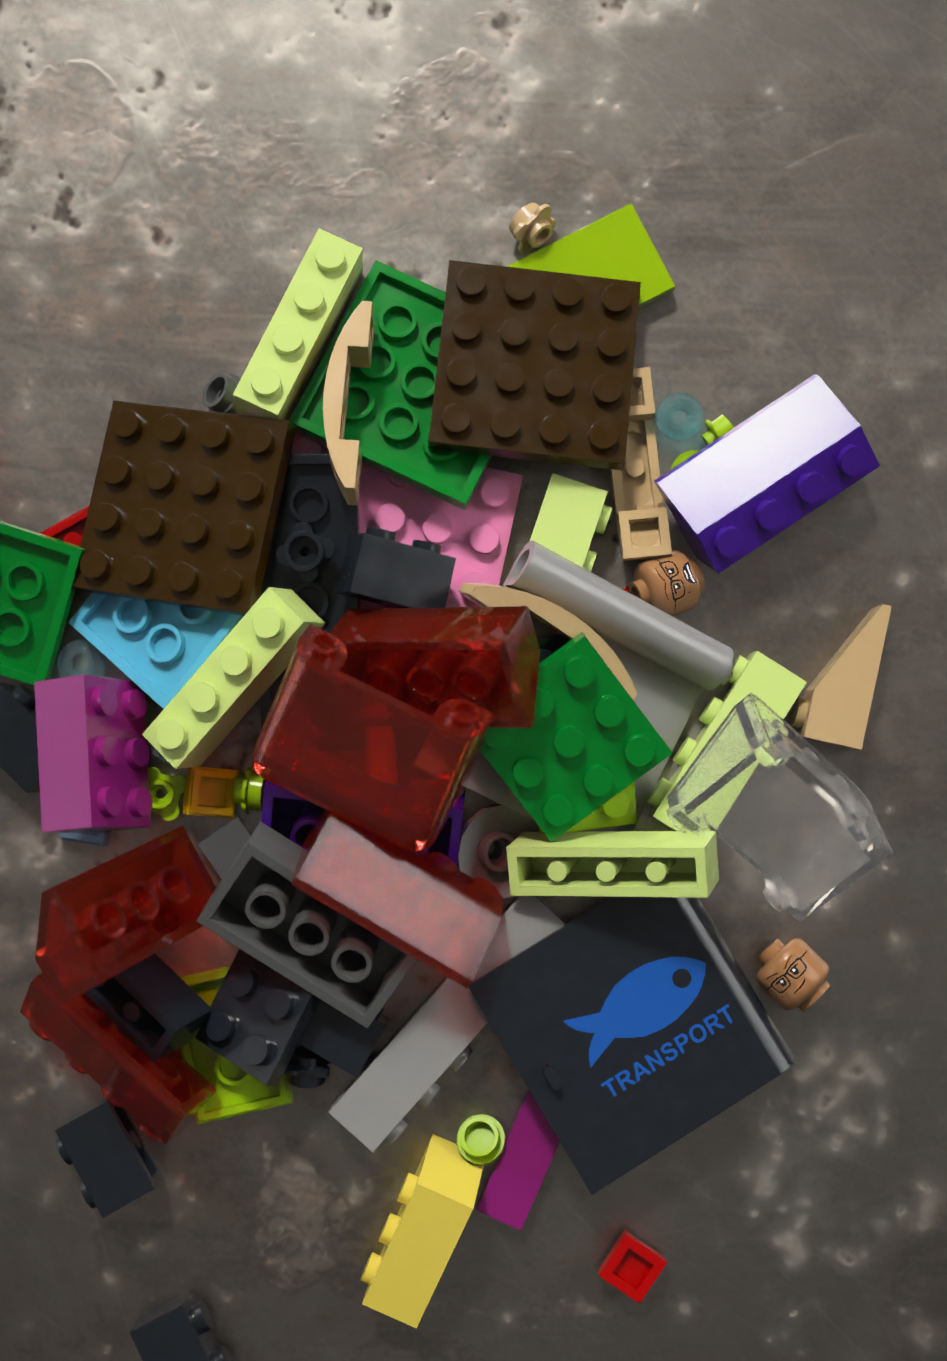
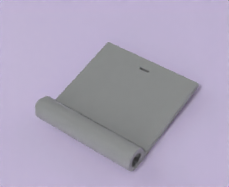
[415,540,736,831]

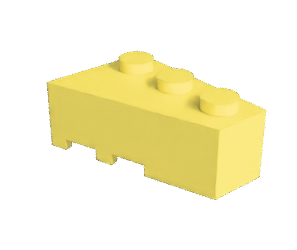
[360,1134,484,1329]

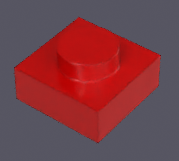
[597,1230,667,1304]

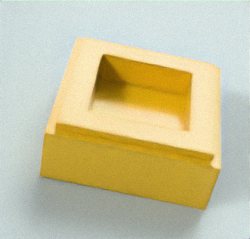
[182,766,239,818]

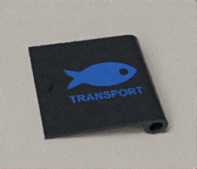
[467,897,796,1195]

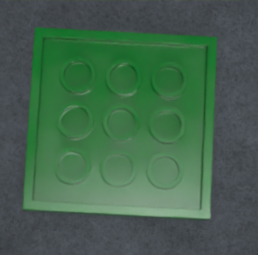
[289,260,492,510]

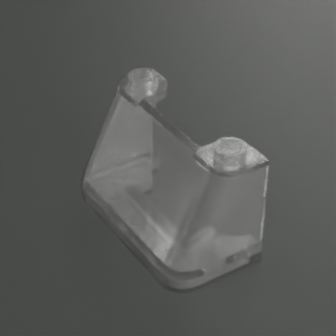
[666,693,893,922]

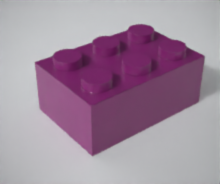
[34,674,153,833]

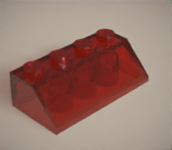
[322,606,540,728]
[291,796,503,988]
[35,826,216,1006]
[20,967,217,1145]

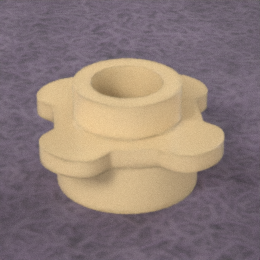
[509,203,556,253]

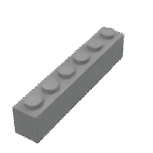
[328,896,567,1153]

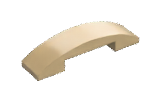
[323,301,375,505]
[610,367,672,561]
[458,583,637,700]

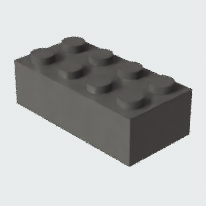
[197,821,428,1028]

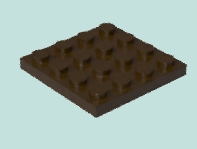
[428,260,641,470]
[72,400,296,616]

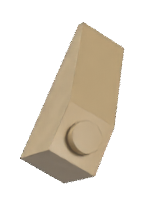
[791,604,892,750]

